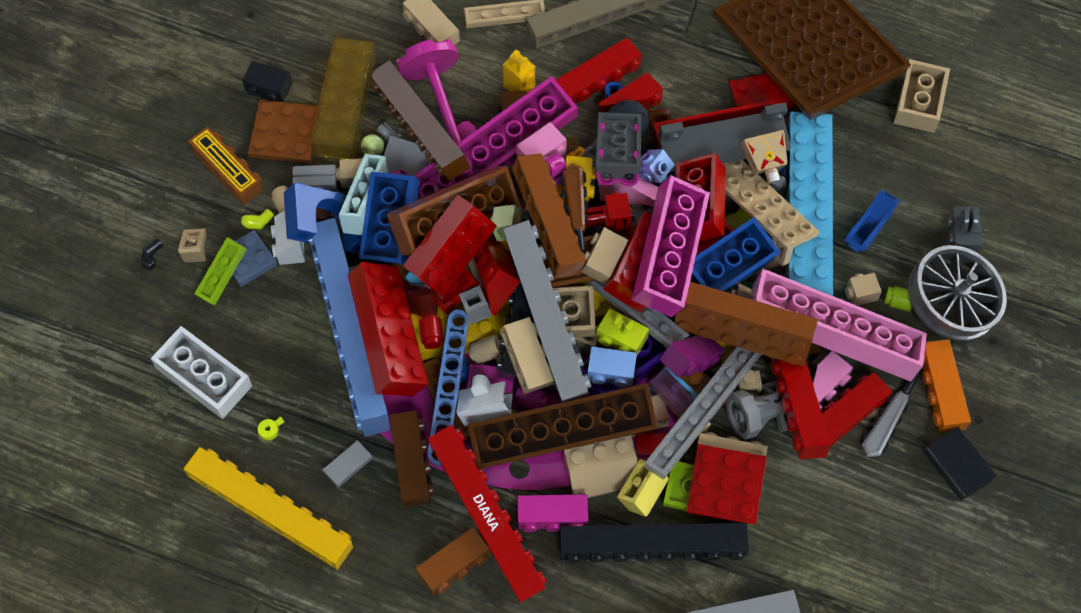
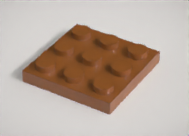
[248,100,322,164]

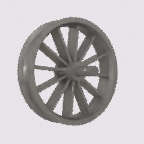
[908,245,1007,341]

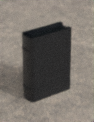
[923,427,997,501]

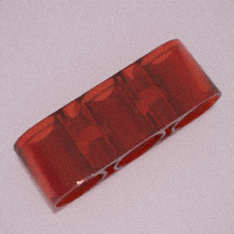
[402,281,438,317]

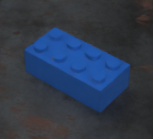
[359,171,420,265]
[690,217,780,292]

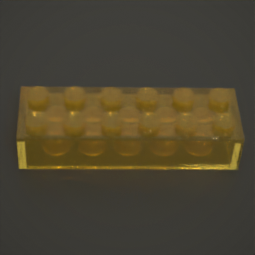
[310,37,376,159]

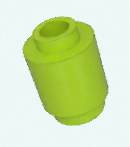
[884,286,913,312]

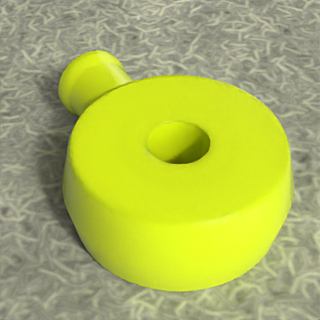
[257,417,284,441]

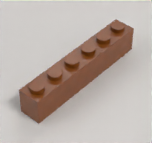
[512,153,586,278]

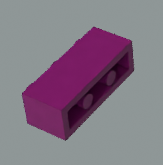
[660,335,726,378]

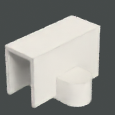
[456,375,513,426]

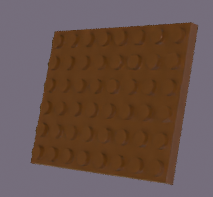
[713,0,911,120]

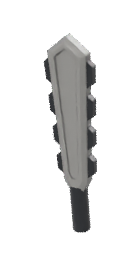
[861,374,919,457]

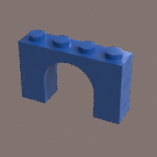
[284,182,362,254]

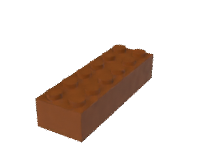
[387,166,521,256]
[674,282,818,367]

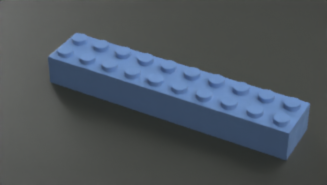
[309,218,391,437]

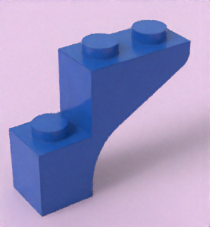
[844,190,901,252]

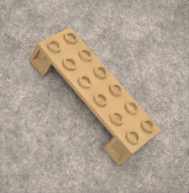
[723,160,820,266]

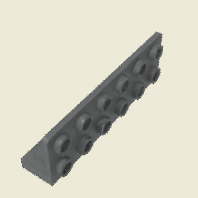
[658,102,791,174]

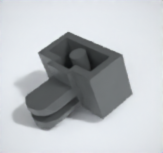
[946,206,982,253]

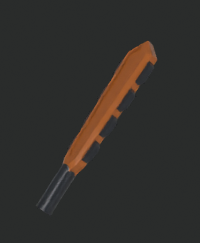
[561,163,588,253]

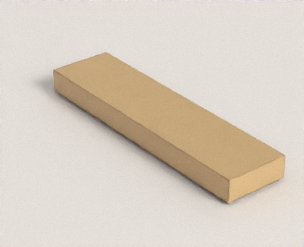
[464,0,545,29]

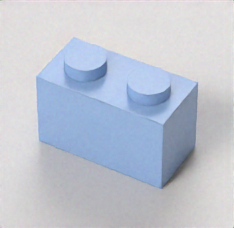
[588,347,637,388]

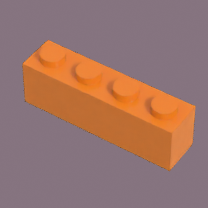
[922,339,971,433]

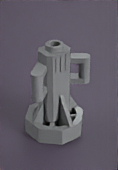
[726,380,788,440]

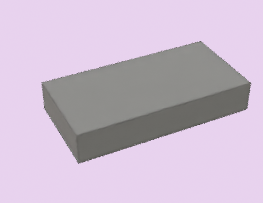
[323,440,373,488]

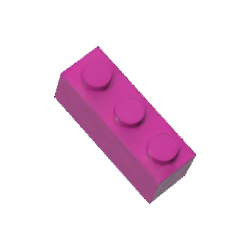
[518,495,588,532]

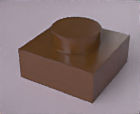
[648,108,671,132]

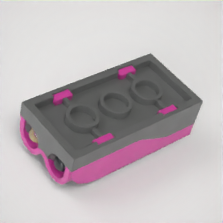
[596,112,641,186]

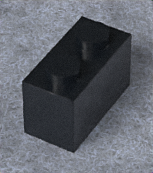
[242,61,293,102]

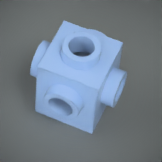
[640,149,674,183]

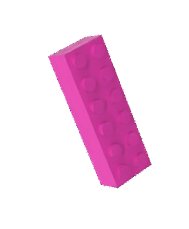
[631,175,710,317]

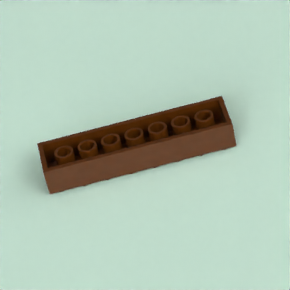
[468,383,659,469]

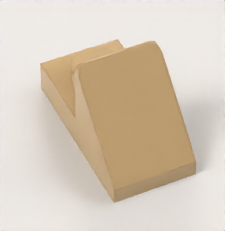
[178,229,206,263]

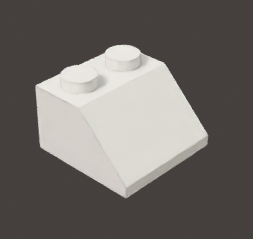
[271,210,305,265]

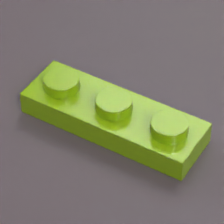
[194,237,247,305]

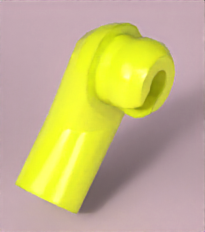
[241,209,274,230]

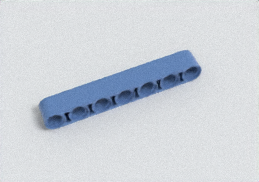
[428,310,469,467]

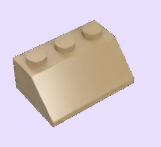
[563,435,637,498]

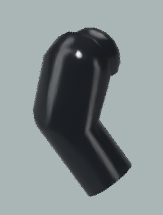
[141,239,163,270]

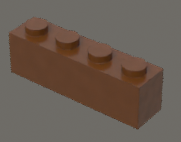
[390,410,434,508]

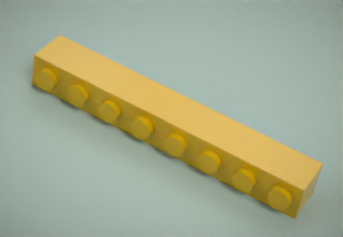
[183,447,353,570]

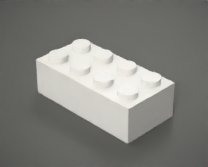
[151,326,252,419]

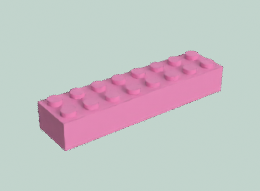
[750,269,927,381]

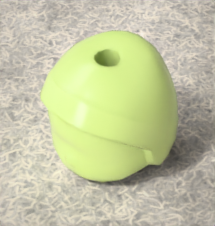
[361,134,385,155]

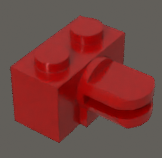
[585,192,632,237]

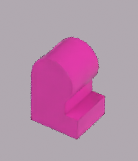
[544,153,566,186]

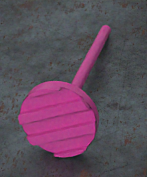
[396,39,462,145]

